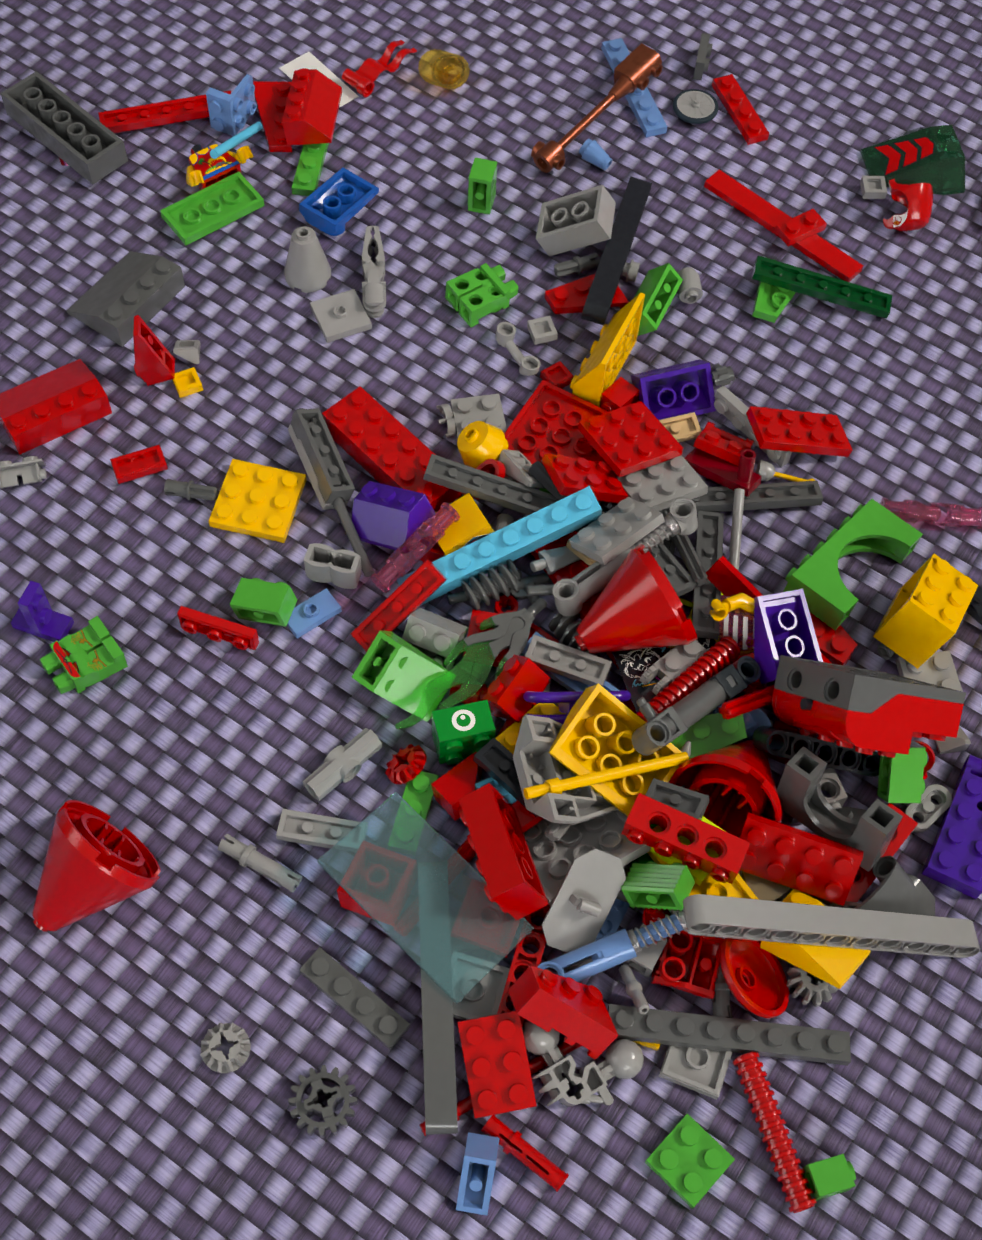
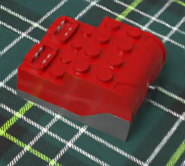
[772,655,966,758]

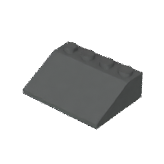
[66,251,185,347]

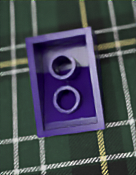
[754,589,823,685]

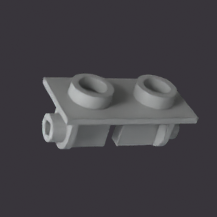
[0,456,47,489]

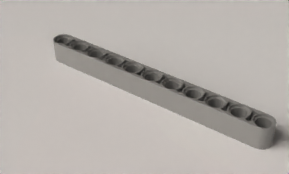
[683,894,980,958]

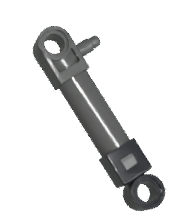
[631,656,761,756]

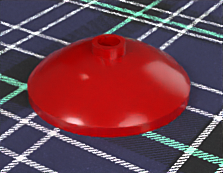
[720,938,789,1019]

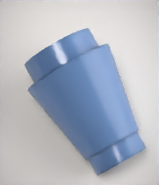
[579,139,613,171]

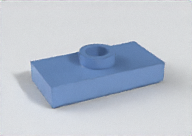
[287,588,342,639]

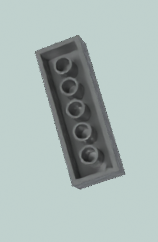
[0,71,128,185]

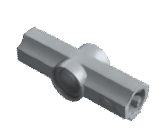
[303,728,382,801]

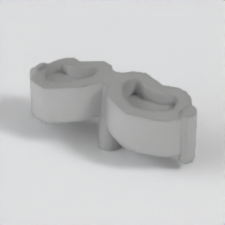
[436,404,456,437]

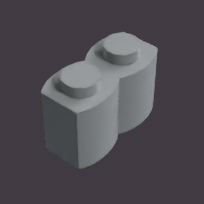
[304,543,362,589]

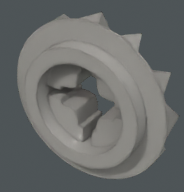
[200,1022,251,1073]

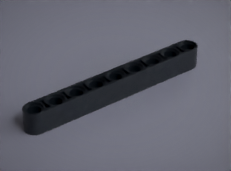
[581,176,652,326]

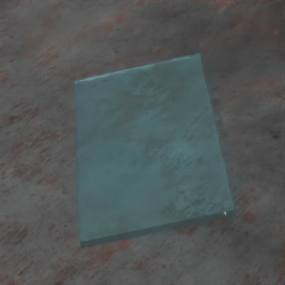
[317,792,534,1004]

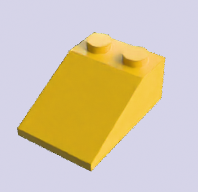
[760,889,871,989]

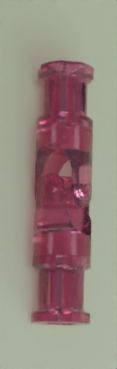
[880,497,982,530]
[370,502,460,593]

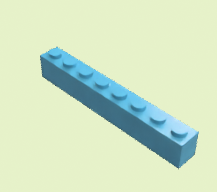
[396,486,602,606]

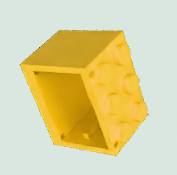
[873,554,978,669]

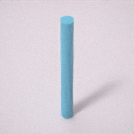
[210,122,263,159]

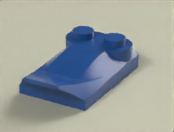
[299,168,379,236]

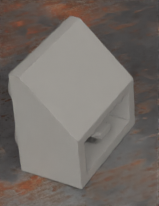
[402,608,469,671]

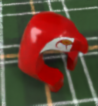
[883,178,933,232]

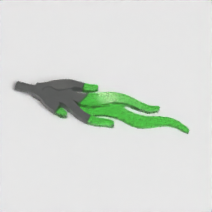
[395,597,547,729]

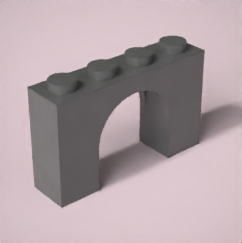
[777,747,903,872]

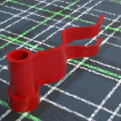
[342,40,417,97]

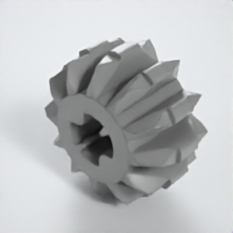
[786,966,838,1007]

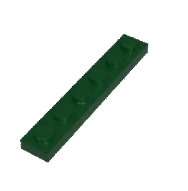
[752,255,892,319]

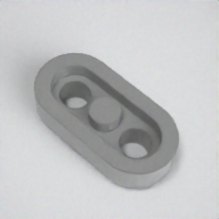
[904,784,952,833]

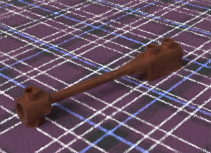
[531,43,663,173]

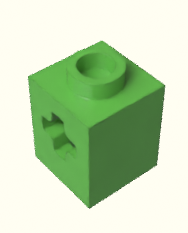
[803,1154,856,1201]

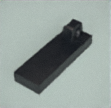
[473,738,538,817]

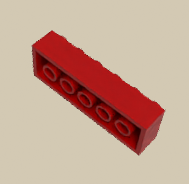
[322,386,462,513]

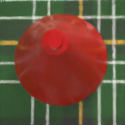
[574,544,698,653]
[669,740,782,837]
[32,800,161,932]

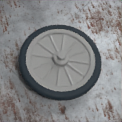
[673,89,719,124]

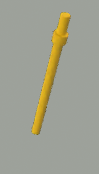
[523,752,689,800]

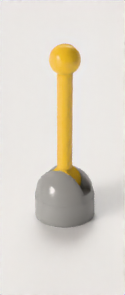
[755,460,815,482]

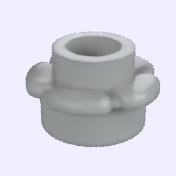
[622,259,640,282]

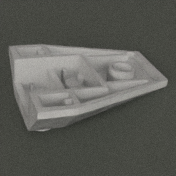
[513,714,618,825]

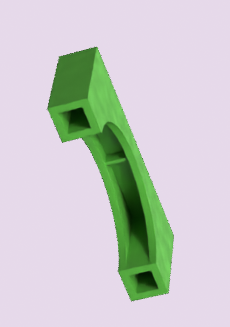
[783,499,923,630]

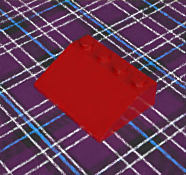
[0,359,112,455]

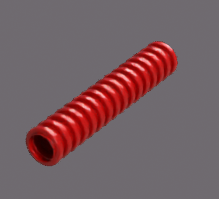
[635,636,741,722]
[733,1052,817,1213]

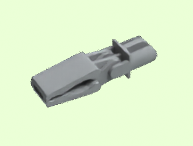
[362,225,386,318]

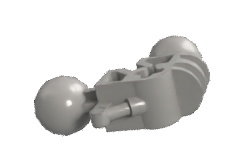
[522,1020,644,1107]

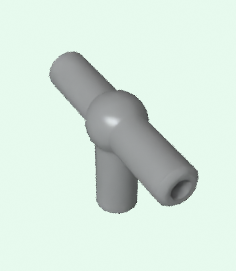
[619,964,650,1014]

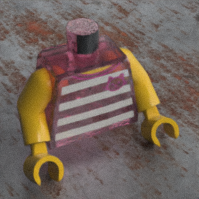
[709,593,754,665]

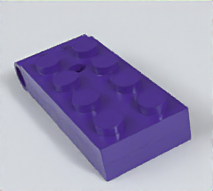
[921,754,982,899]

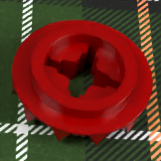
[385,744,427,784]

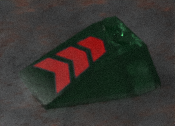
[860,125,965,195]

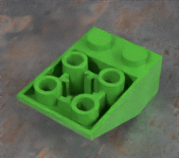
[352,631,456,722]

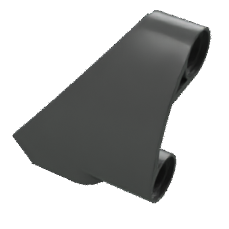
[829,856,935,916]

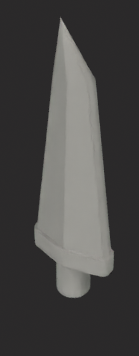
[530,546,581,575]

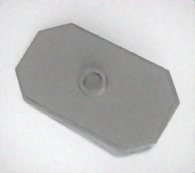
[542,848,626,953]

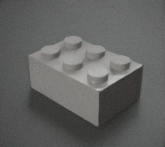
[536,185,616,257]

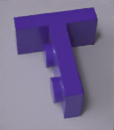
[11,580,74,642]

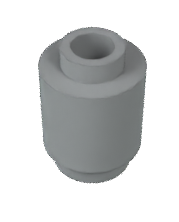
[678,267,703,304]

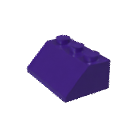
[631,360,717,420]
[351,481,437,553]

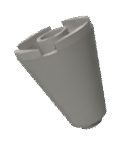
[284,226,331,293]

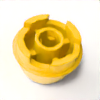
[457,421,508,468]

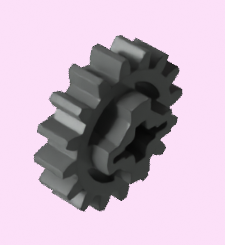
[288,1065,358,1138]

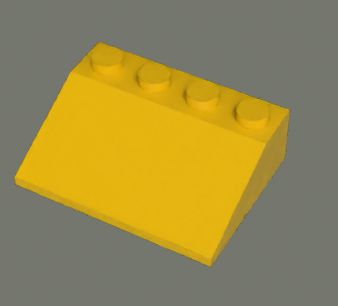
[570,293,645,407]
[548,683,681,817]

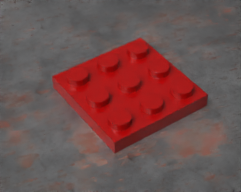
[578,401,683,477]

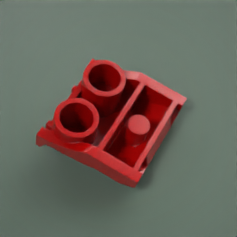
[651,930,724,999]

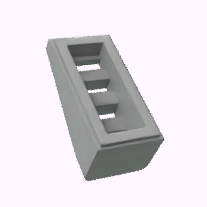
[498,449,544,488]

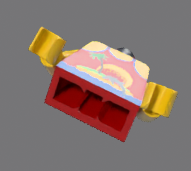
[186,144,254,190]

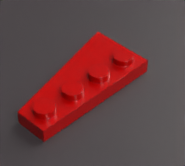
[253,81,292,152]

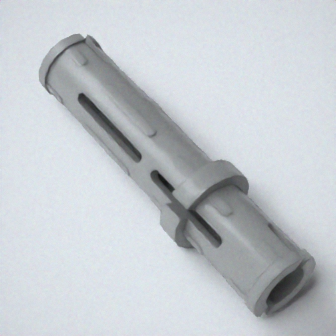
[218,834,302,893]

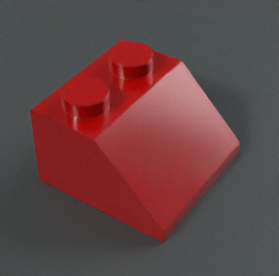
[483,654,550,723]

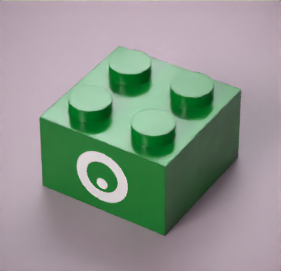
[432,700,496,765]

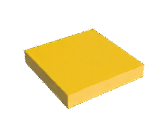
[429,493,493,555]

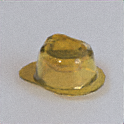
[418,49,470,89]

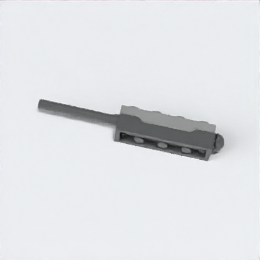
[288,408,374,577]

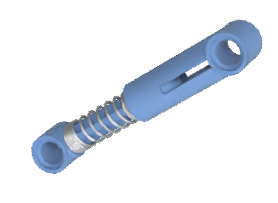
[537,908,687,982]

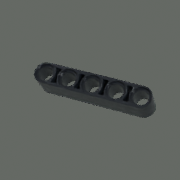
[752,726,880,777]

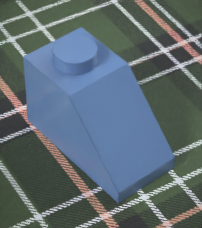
[456,1132,500,1216]

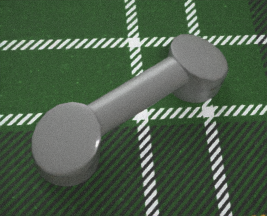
[495,322,540,376]

